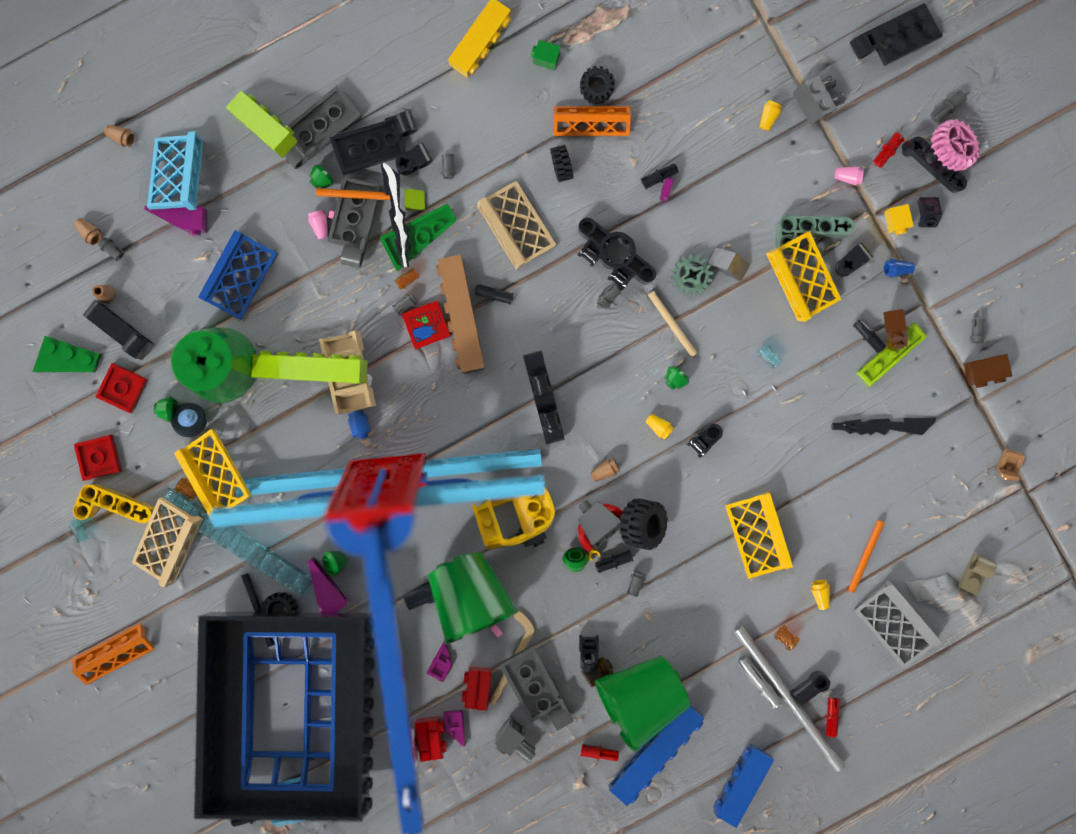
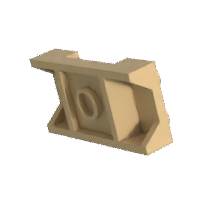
[319,331,376,415]

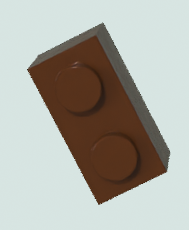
[883,309,908,350]
[963,354,1013,388]

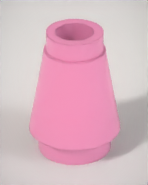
[834,167,864,186]
[308,210,329,240]

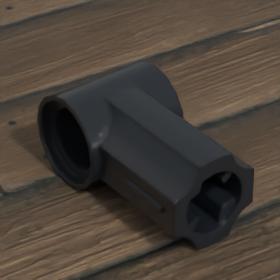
[403,582,434,610]
[791,671,830,705]

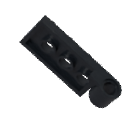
[849,3,943,66]
[330,111,418,175]

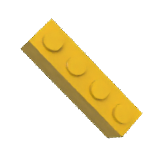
[448,0,512,78]

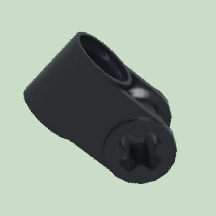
[395,143,433,176]
[835,242,874,277]
[686,423,723,458]
[579,635,599,674]

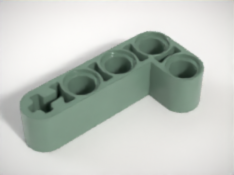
[776,215,855,255]

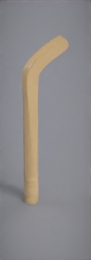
[489,610,534,705]

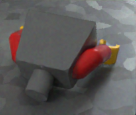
[577,500,623,561]

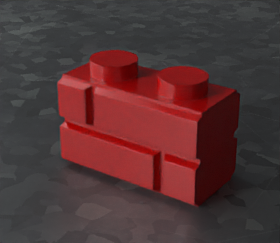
[461,666,492,711]
[415,716,447,762]

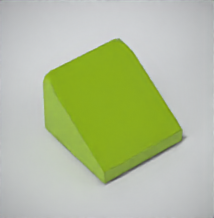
[404,189,425,211]

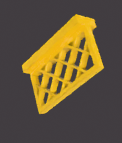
[766,231,842,322]
[174,429,252,515]
[725,491,793,579]

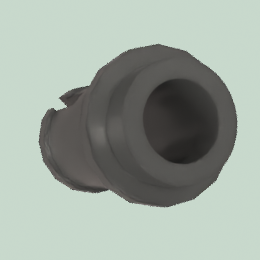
[441,154,456,179]
[98,237,125,261]
[597,285,621,309]
[392,293,417,316]
[970,319,986,343]
[627,571,645,597]

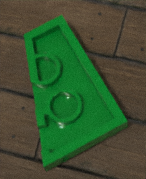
[32,336,102,372]

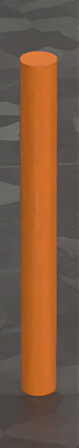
[316,188,390,200]
[848,520,885,593]

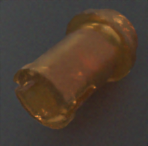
[394,268,420,290]

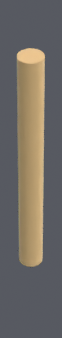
[648,291,697,357]

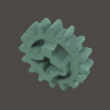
[671,254,713,297]

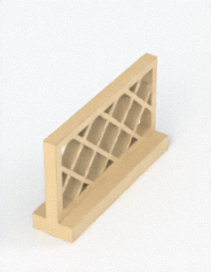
[477,181,556,270]
[131,497,203,588]

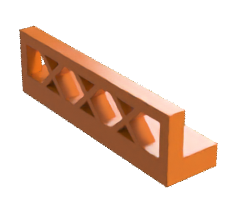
[553,106,631,136]
[72,623,154,685]

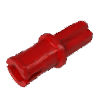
[873,132,905,168]
[825,697,841,738]
[580,744,619,761]

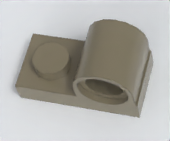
[957,552,997,596]

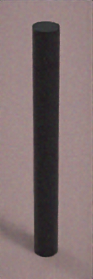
[241,573,275,647]

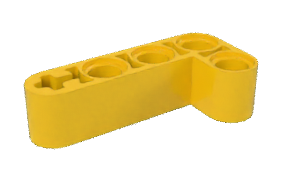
[73,484,155,523]

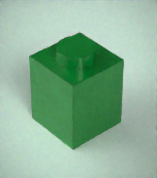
[531,40,561,70]

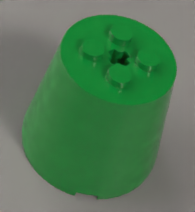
[171,327,257,403]
[428,551,518,645]
[594,655,691,752]

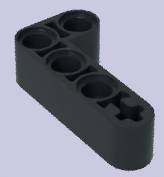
[83,299,154,360]

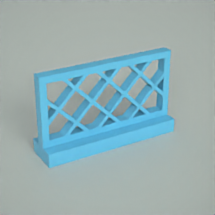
[147,131,203,210]

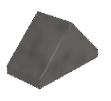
[707,247,750,282]

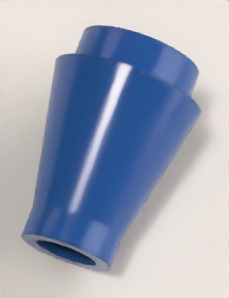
[883,259,915,278]

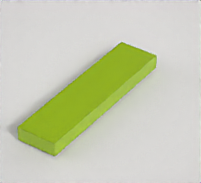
[856,322,928,387]

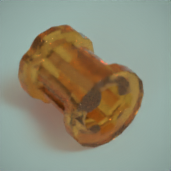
[174,477,197,502]
[774,625,800,651]

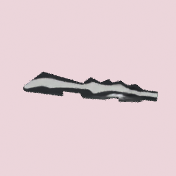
[381,163,410,268]

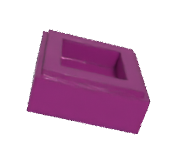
[659,178,673,202]

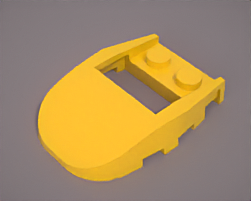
[472,487,555,550]

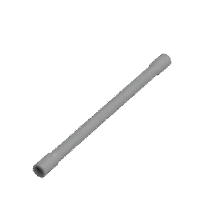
[733,625,845,772]

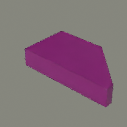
[426,641,453,682]
[443,710,466,747]

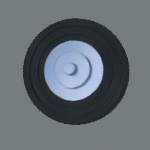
[171,403,207,437]

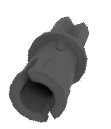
[930,91,967,122]

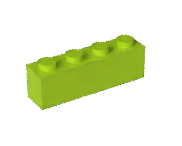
[225,91,298,158]

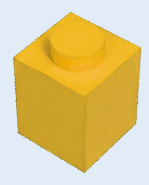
[884,204,914,235]

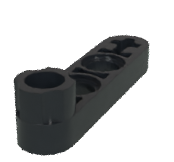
[901,136,967,193]

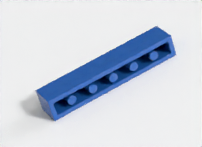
[608,705,704,806]

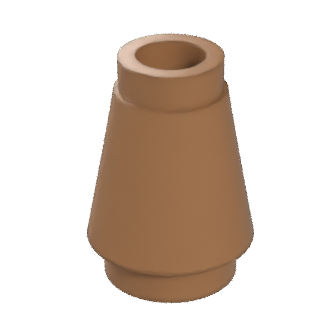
[104,125,135,147]
[74,218,103,245]
[92,284,115,303]
[590,458,620,482]

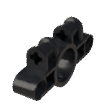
[577,218,656,291]
[523,350,565,445]

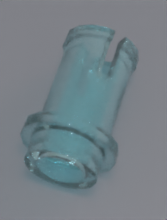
[757,344,782,368]
[68,519,89,543]

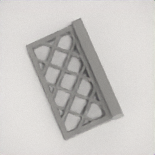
[854,580,942,669]

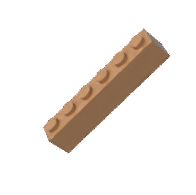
[436,255,485,373]

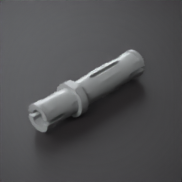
[737,655,783,709]

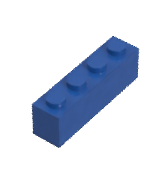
[713,744,774,828]

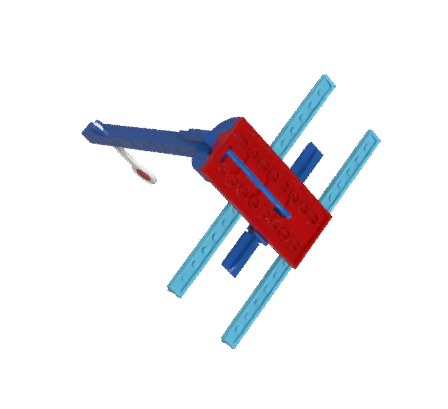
[209,449,545,834]

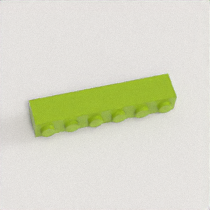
[251,351,368,383]

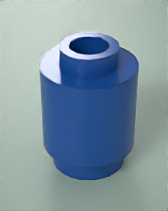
[348,410,371,440]

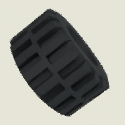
[619,498,668,550]

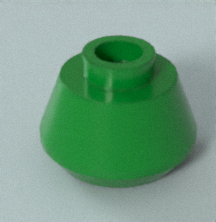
[309,165,334,189]
[665,366,689,390]
[154,396,177,423]
[562,547,589,572]
[322,551,347,576]

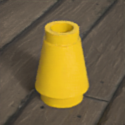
[759,100,782,131]
[645,413,675,440]
[810,580,830,610]

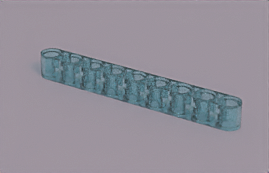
[161,488,312,595]

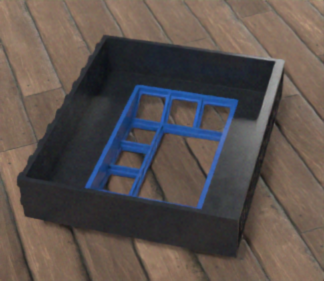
[194,612,375,822]

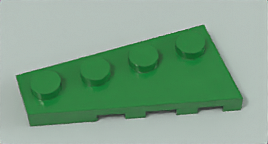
[379,203,457,272]

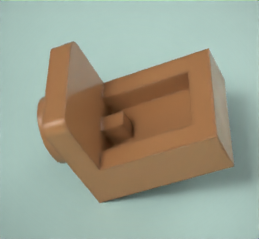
[996,448,1025,481]

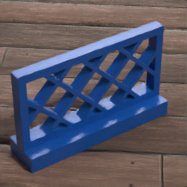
[198,230,277,320]

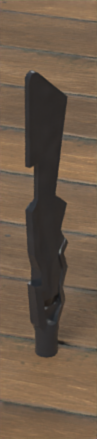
[831,418,936,435]

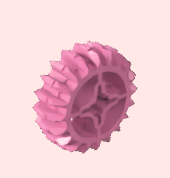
[931,119,981,171]

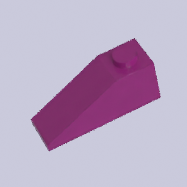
[144,206,208,236]
[308,557,350,613]

